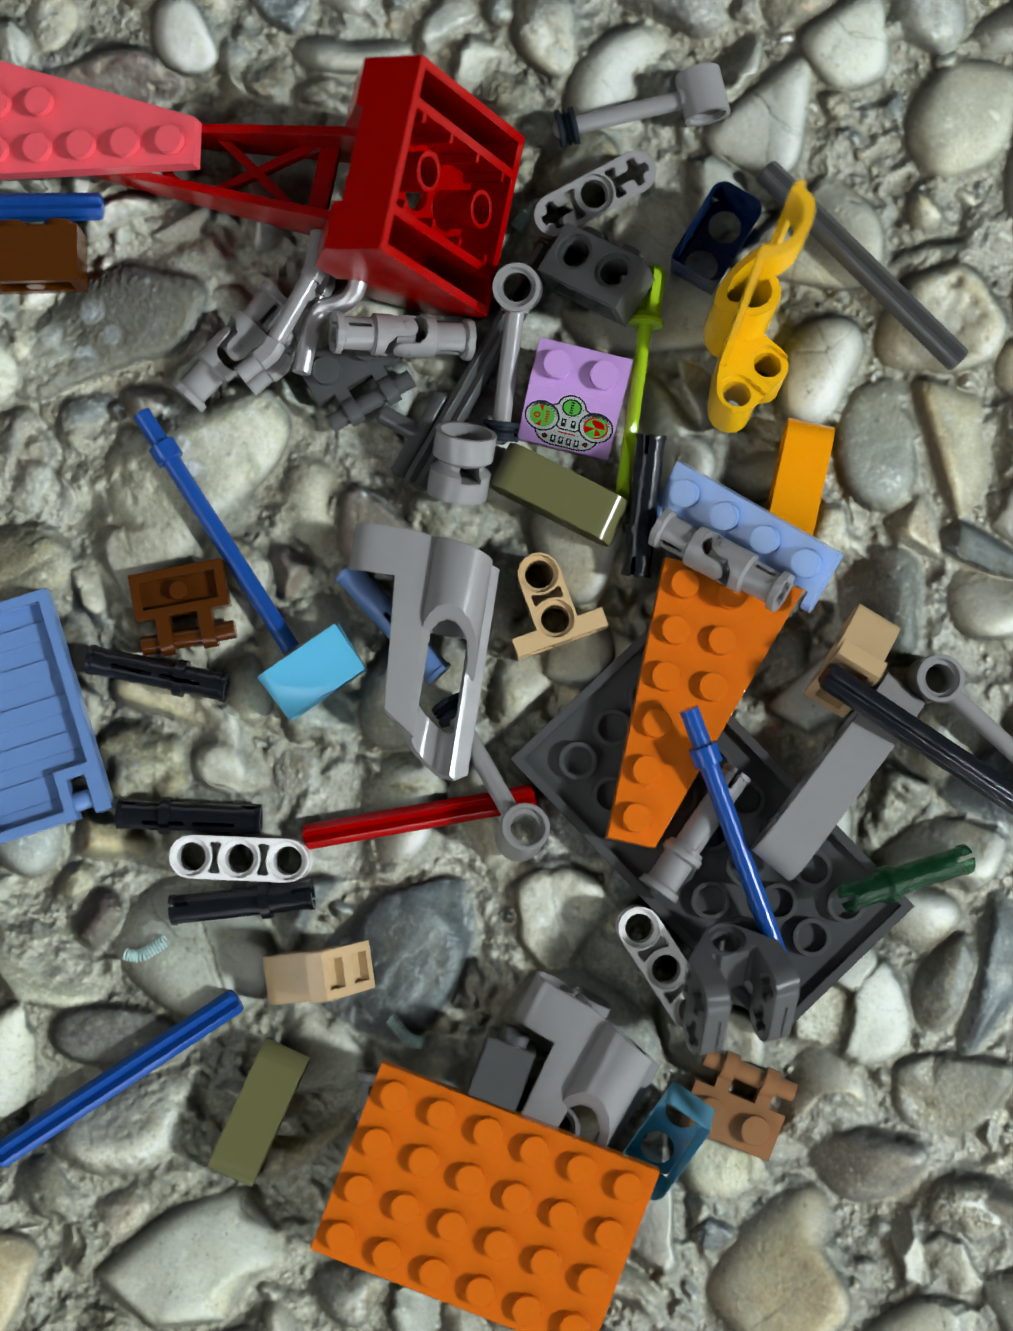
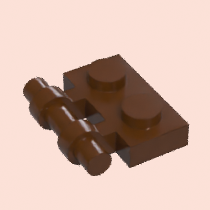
[128,558,237,657]

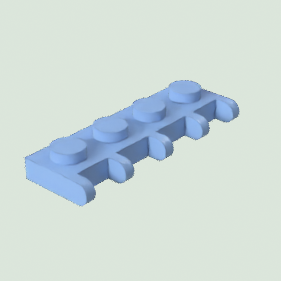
[656,461,844,613]

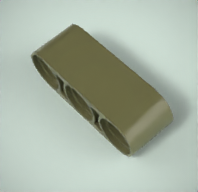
[489,443,630,547]
[208,1038,311,1187]

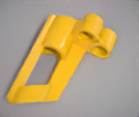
[703,179,816,433]

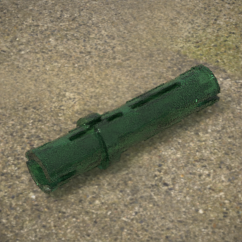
[838,844,976,913]

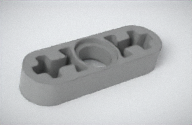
[530,150,656,239]

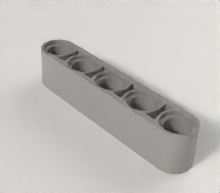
[750,672,925,881]

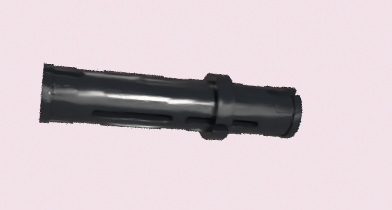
[621,433,667,578]
[84,645,231,702]
[115,797,263,835]
[168,879,316,926]

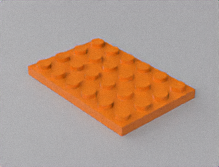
[310,1059,660,1331]

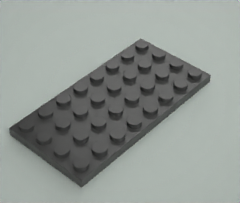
[510,628,914,1040]

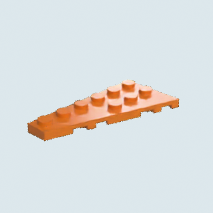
[605,557,804,849]

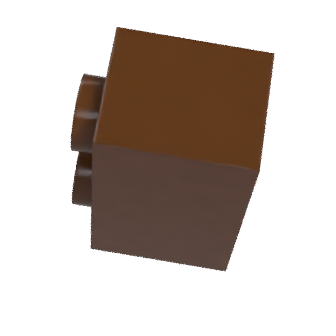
[0,218,88,295]

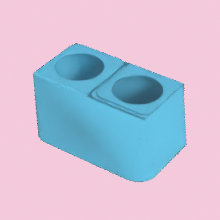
[257,622,367,721]
[623,1081,715,1201]

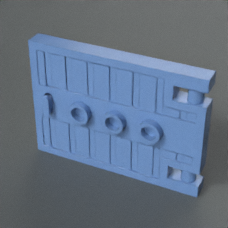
[0,588,116,845]

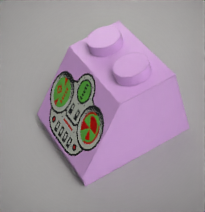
[518,337,633,462]

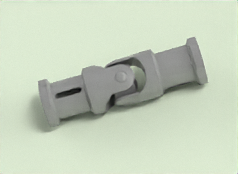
[170,280,288,413]
[328,311,477,361]
[648,508,795,612]

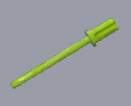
[615,264,667,499]

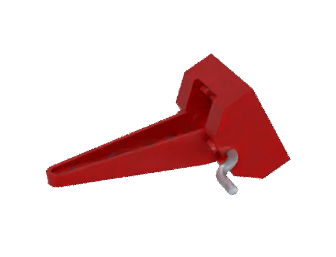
[90,54,525,376]

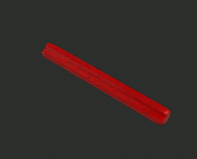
[302,785,536,850]

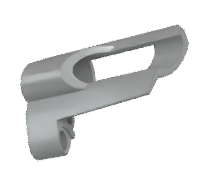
[348,523,500,781]
[514,971,660,1149]

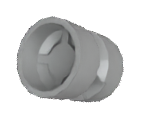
[427,421,497,505]

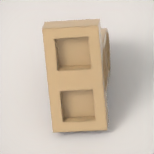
[512,552,609,661]
[803,603,900,718]
[262,940,376,1005]

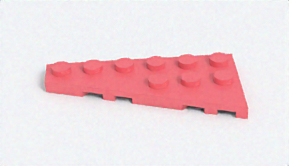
[0,61,202,181]

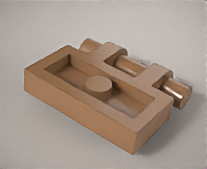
[677,1050,798,1161]

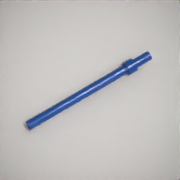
[133,408,299,654]
[680,705,788,955]

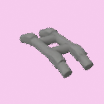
[234,229,336,395]

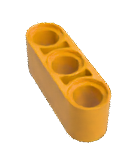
[766,417,835,536]

